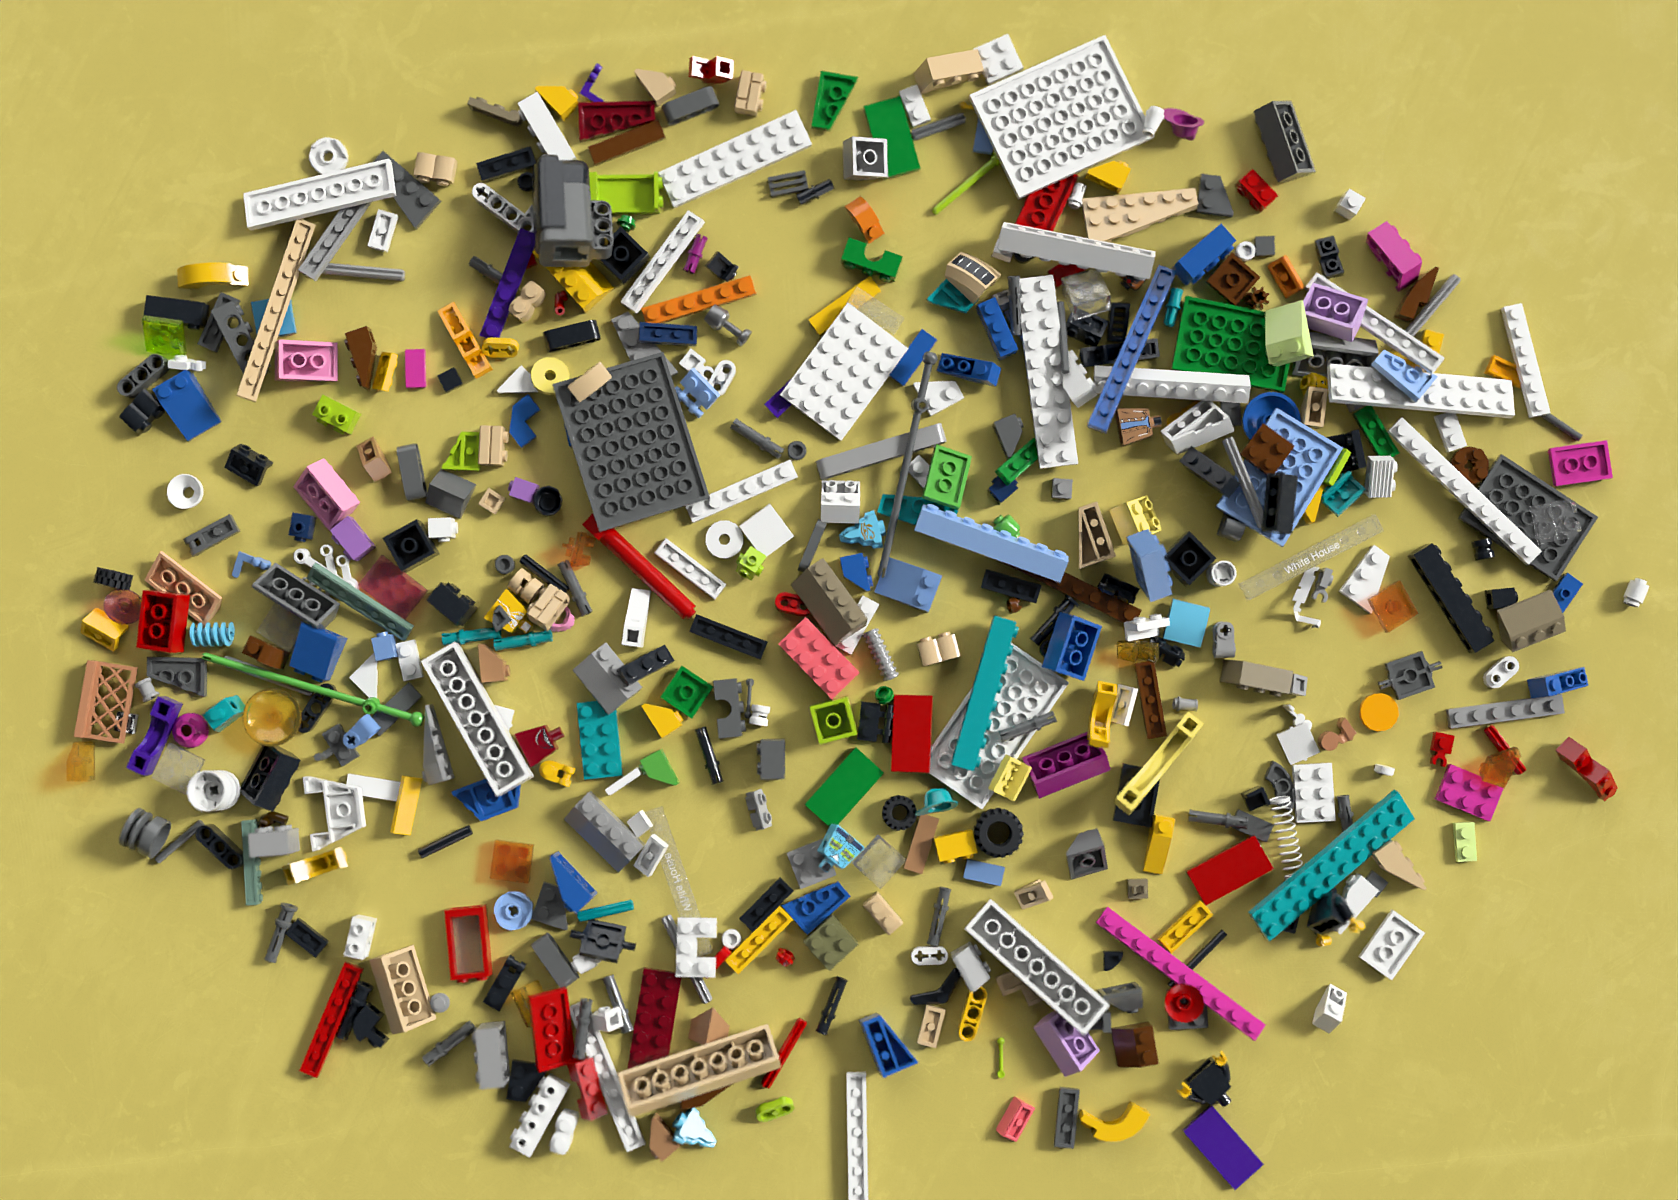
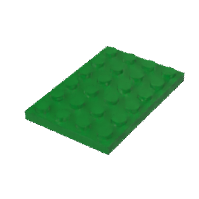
[1171,296,1290,393]

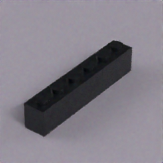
[1408,543,1495,653]

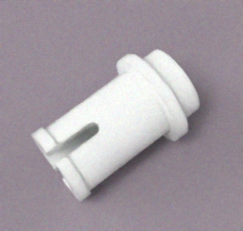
[1068,183,1086,209]

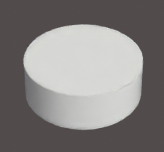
[1235,241,1256,262]
[1374,764,1395,776]
[722,929,741,949]

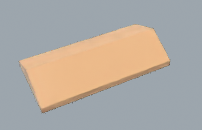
[145,551,222,627]

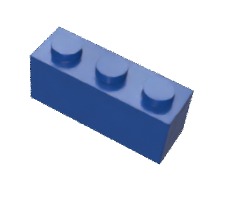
[976,297,1018,360]

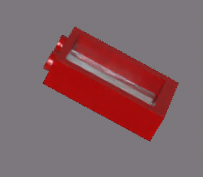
[444,904,493,983]

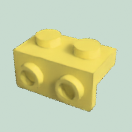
[988,754,1032,801]

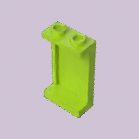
[589,172,663,214]

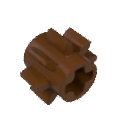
[1245,287,1269,311]

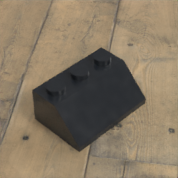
[240,740,301,812]

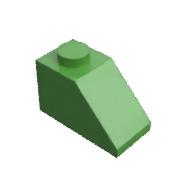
[639,749,680,785]

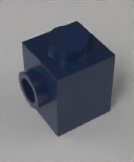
[987,476,1018,505]
[288,513,317,542]

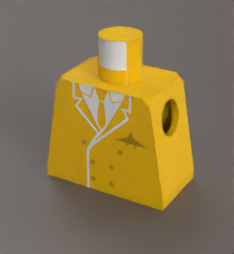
[484,589,533,634]

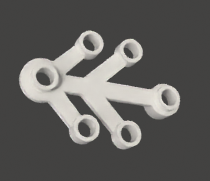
[293,545,359,596]

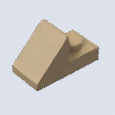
[1014,879,1054,910]

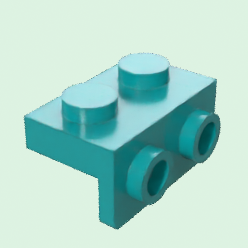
[1321,471,1366,517]

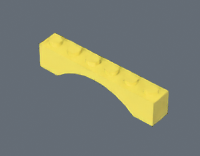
[1114,712,1204,815]

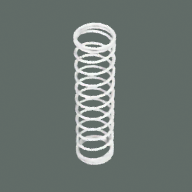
[1269,796,1303,880]

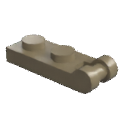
[467,97,523,127]

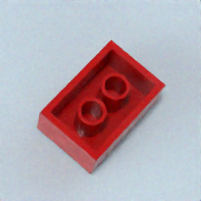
[136,590,190,653]

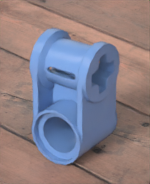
[343,714,381,749]

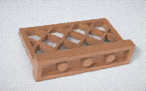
[74,660,138,744]

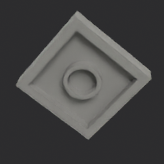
[787,838,837,889]

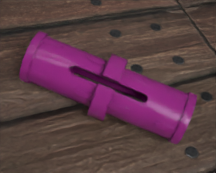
[683,234,708,274]

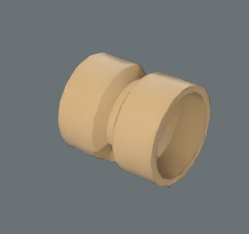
[507,568,544,604]

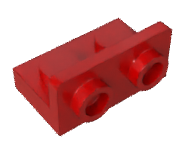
[1235,169,1279,213]

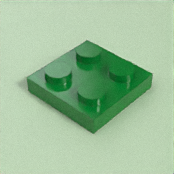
[660,665,714,719]

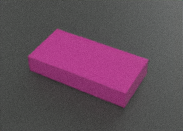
[405,349,426,388]

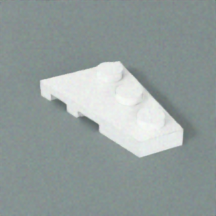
[1339,545,1390,614]

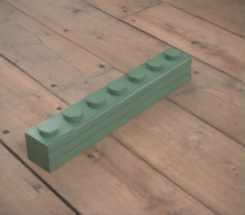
[241,819,263,906]

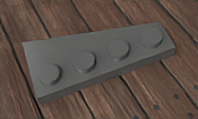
[373,151,442,230]

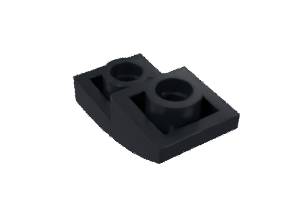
[1315,235,1344,279]

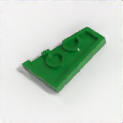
[811,71,858,131]

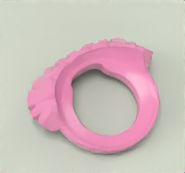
[549,606,575,632]

